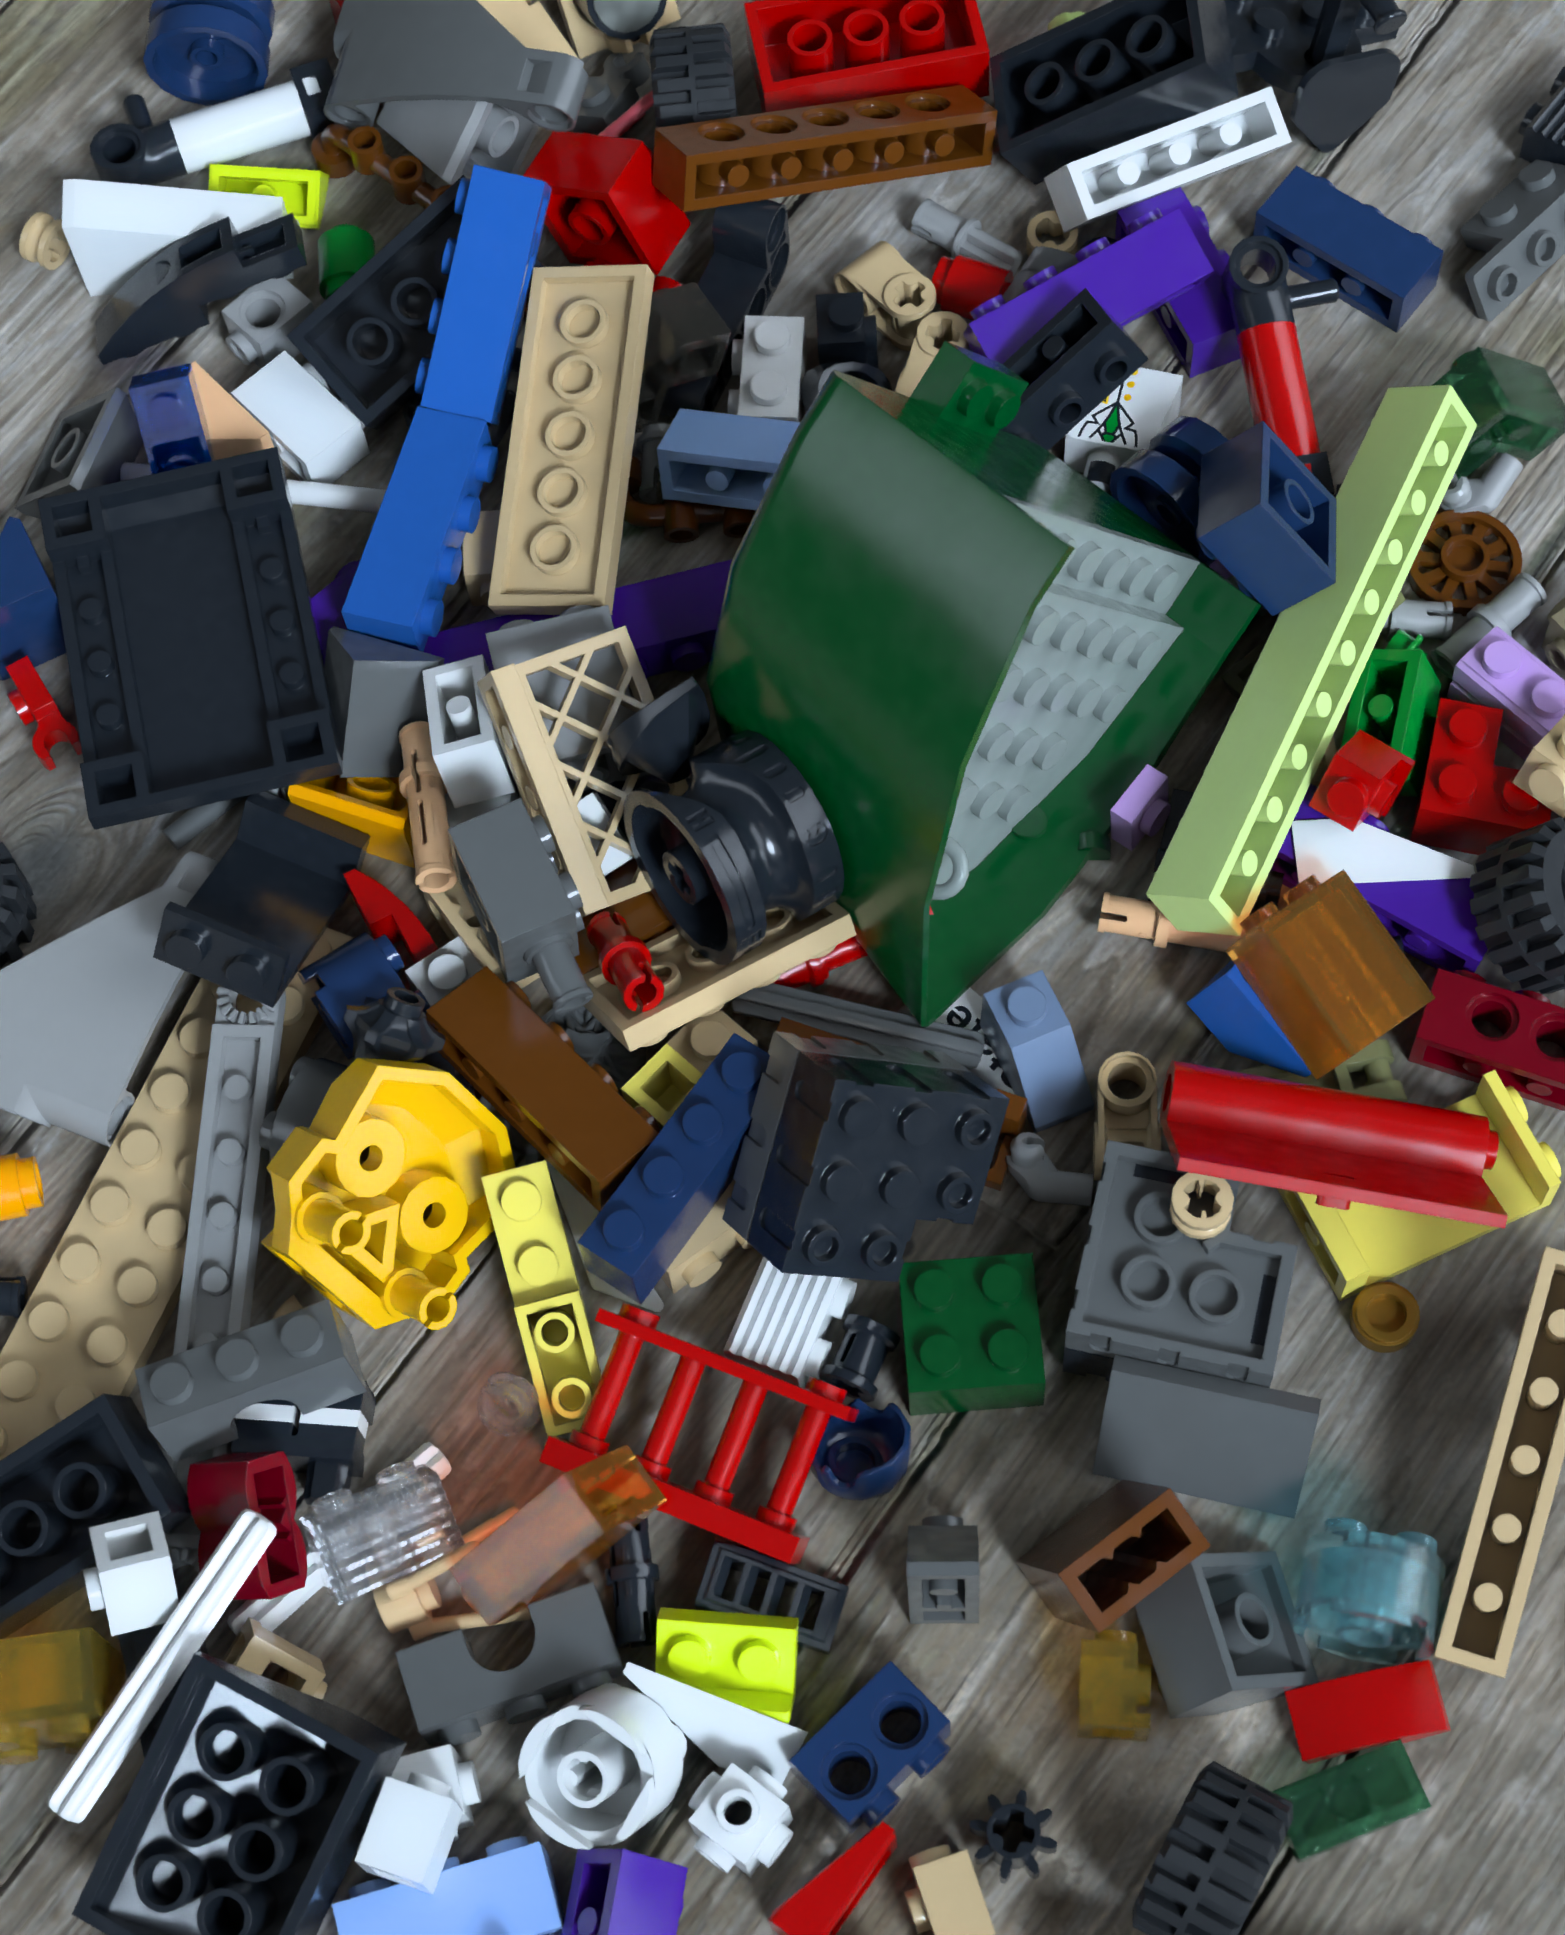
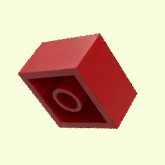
[523,131,691,276]

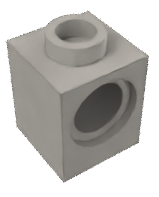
[221,277,314,368]

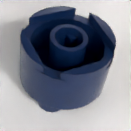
[298,932,431,1060]

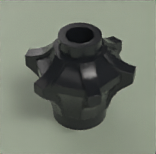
[344,987,446,1063]

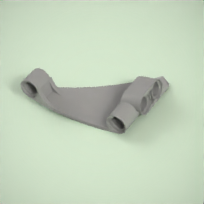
[0,851,219,1147]

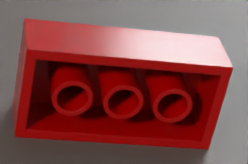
[744,0,990,113]

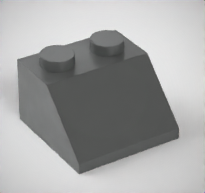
[1135,1551,1319,1719]

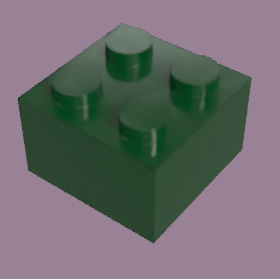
[899,1253,1046,1416]

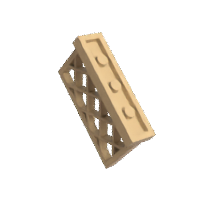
[477,626,688,917]

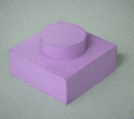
[1110,764,1171,851]

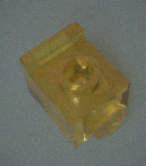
[1077,1630,1151,1741]

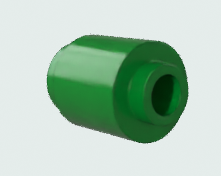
[317,224,375,300]

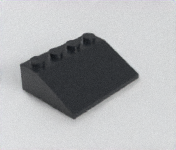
[72,1652,407,1935]

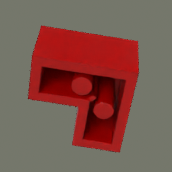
[1410,698,1552,855]

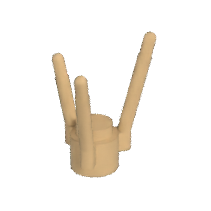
[372,1507,531,1641]

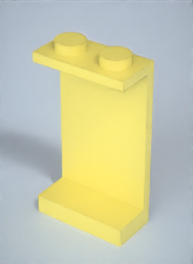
[1277,1070,1561,1302]

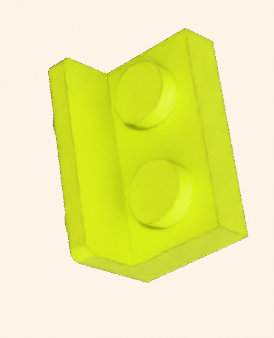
[655,1607,799,1724]

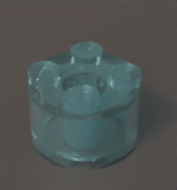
[1293,1517,1446,1664]

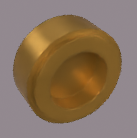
[1350,1282,1420,1353]

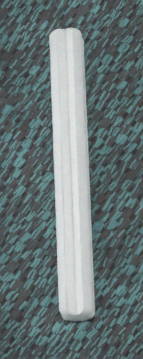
[47,1509,277,1823]

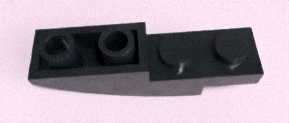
[95,213,307,365]

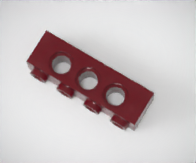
[1408,968,1565,1111]

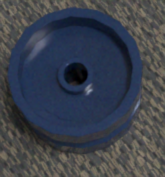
[143,0,275,106]
[1109,416,1228,566]

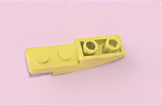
[481,1160,602,1437]

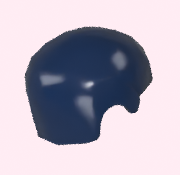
[810,1399,911,1501]

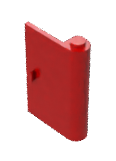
[1160,1060,1508,1229]

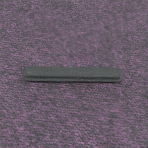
[732,983,985,1069]

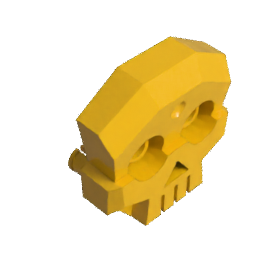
[260,1058,516,1330]

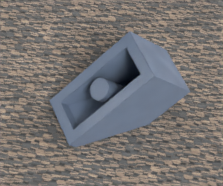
[980,970,1094,1133]

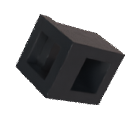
[816,292,878,368]

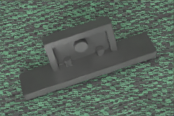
[1460,159,1565,322]

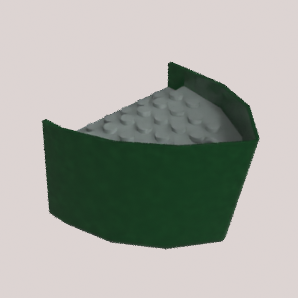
[706,341,1262,1028]

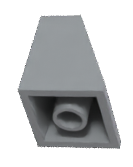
[376,100,539,184]
[485,605,648,792]

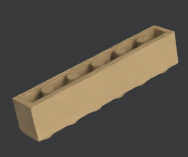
[1432,1246,1565,1678]

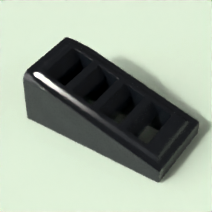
[695,1540,849,1655]

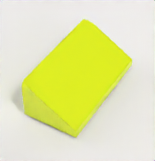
[208,164,329,229]

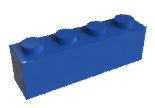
[415,164,552,426]
[341,406,499,652]

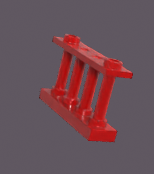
[539,1302,859,1564]

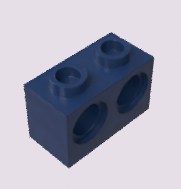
[789,1661,951,1834]

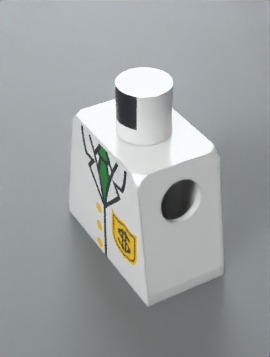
[1064,367,1183,496]

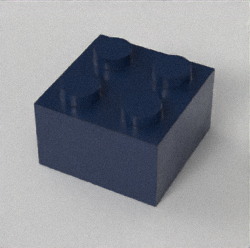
[1196,421,1337,616]

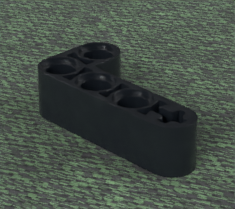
[644,199,790,418]

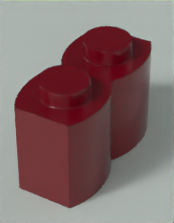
[187,1451,307,1600]

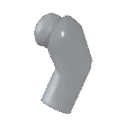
[1440,452,1523,513]
[1006,1132,1093,1206]

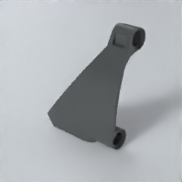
[323,0,589,132]

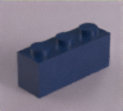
[1253,165,1444,333]

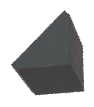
[15,387,145,519]
[324,626,445,778]

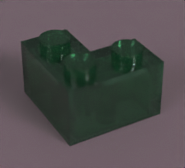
[1432,346,1565,480]

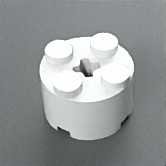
[518,1683,687,1849]

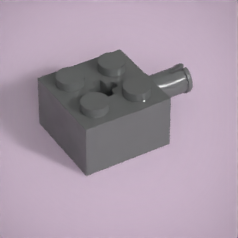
[448,798,593,1014]

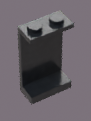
[153,792,371,1008]

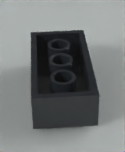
[990,0,1239,185]
[287,175,545,430]
[0,1393,192,1641]

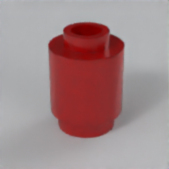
[931,254,1013,321]

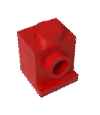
[1308,729,1416,832]

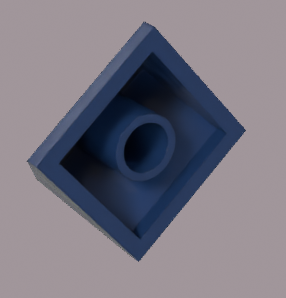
[0,516,66,681]

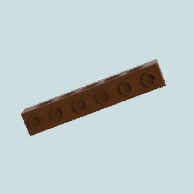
[652,85,997,212]

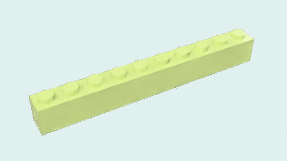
[1146,385,1477,936]

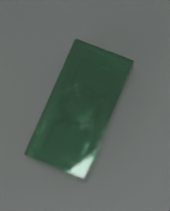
[1272,1739,1431,1863]

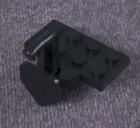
[1225,0,1407,153]

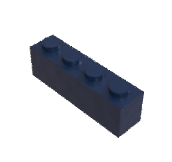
[577,1033,770,1305]

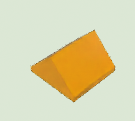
[288,775,415,868]

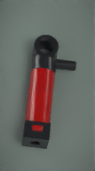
[1221,236,1339,495]

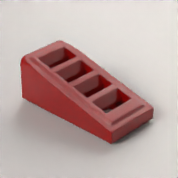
[767,1822,898,1935]

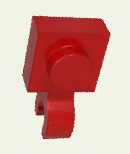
[5,656,82,771]

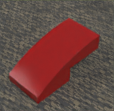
[343,869,438,964]
[1285,1660,1451,1764]

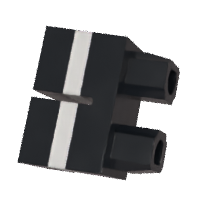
[231,1381,377,1509]

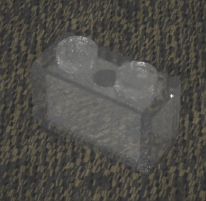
[299,1461,465,1605]

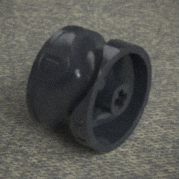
[624,730,845,965]

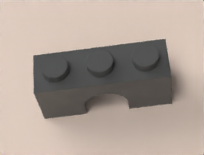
[135,1299,367,1462]
[395,1582,625,1747]

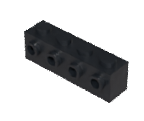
[1000,288,1149,451]

